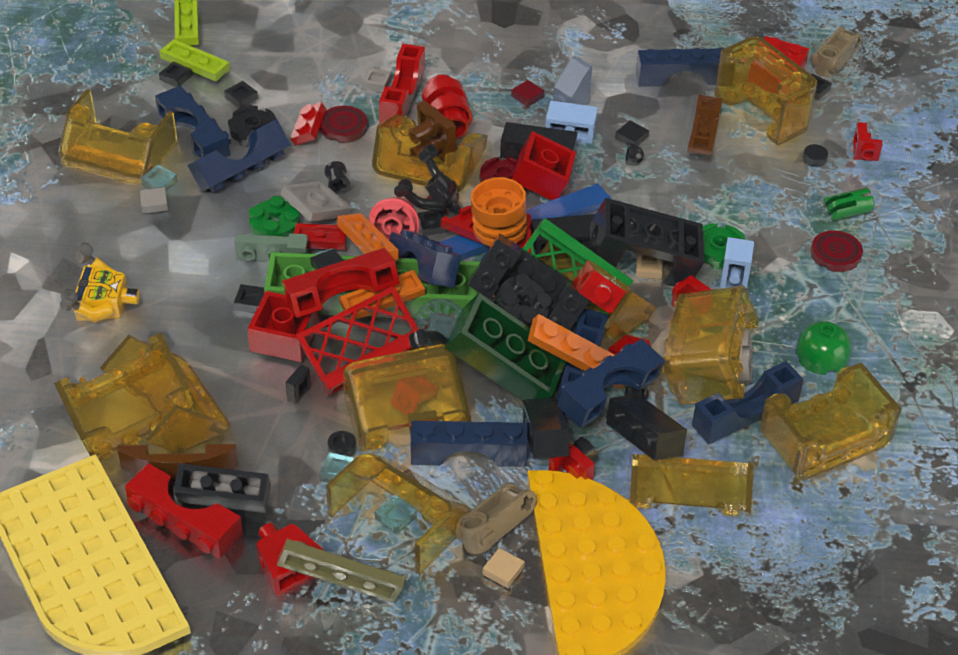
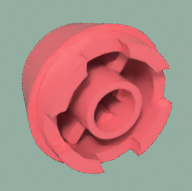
[369,197,419,240]

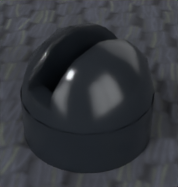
[625,144,644,165]

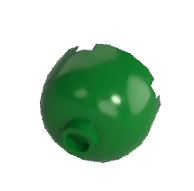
[795,321,851,375]

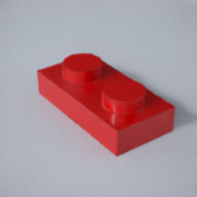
[290,102,326,146]
[294,223,347,250]

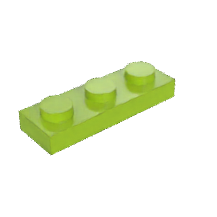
[174,0,199,46]
[159,39,230,82]

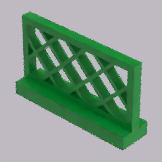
[523,217,633,321]

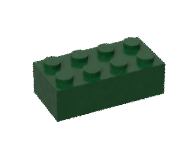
[444,293,566,400]

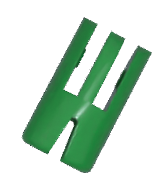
[824,188,874,221]

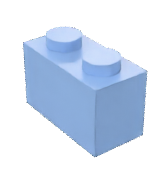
[545,101,598,144]
[718,237,754,301]

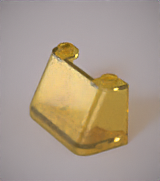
[372,114,488,192]
[343,344,471,452]

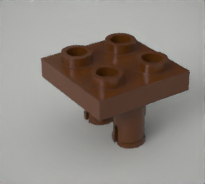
[408,100,457,166]

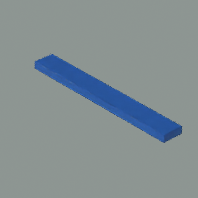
[440,183,611,261]

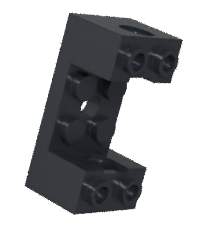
[590,198,704,286]
[467,233,590,330]

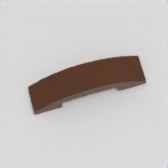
[687,95,722,155]
[117,444,238,481]

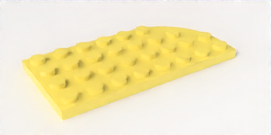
[0,454,191,655]

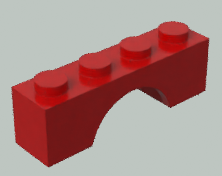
[379,43,425,127]
[282,248,400,318]
[125,463,243,559]

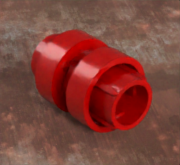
[422,74,473,139]

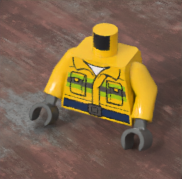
[60,242,140,323]

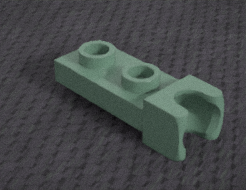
[234,234,309,262]

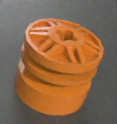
[471,177,527,246]

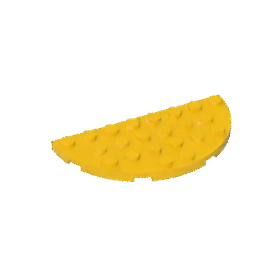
[527,470,666,655]

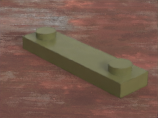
[277,539,405,603]

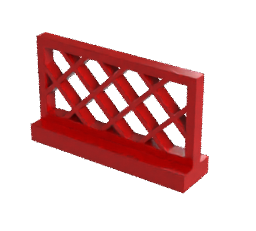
[296,286,419,397]

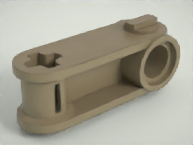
[811,26,863,77]
[456,483,537,554]

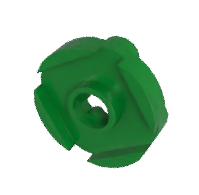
[248,196,300,237]
[703,223,745,269]

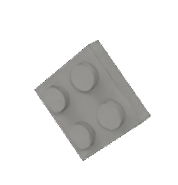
[280,181,351,222]

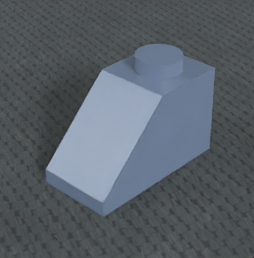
[553,56,592,105]

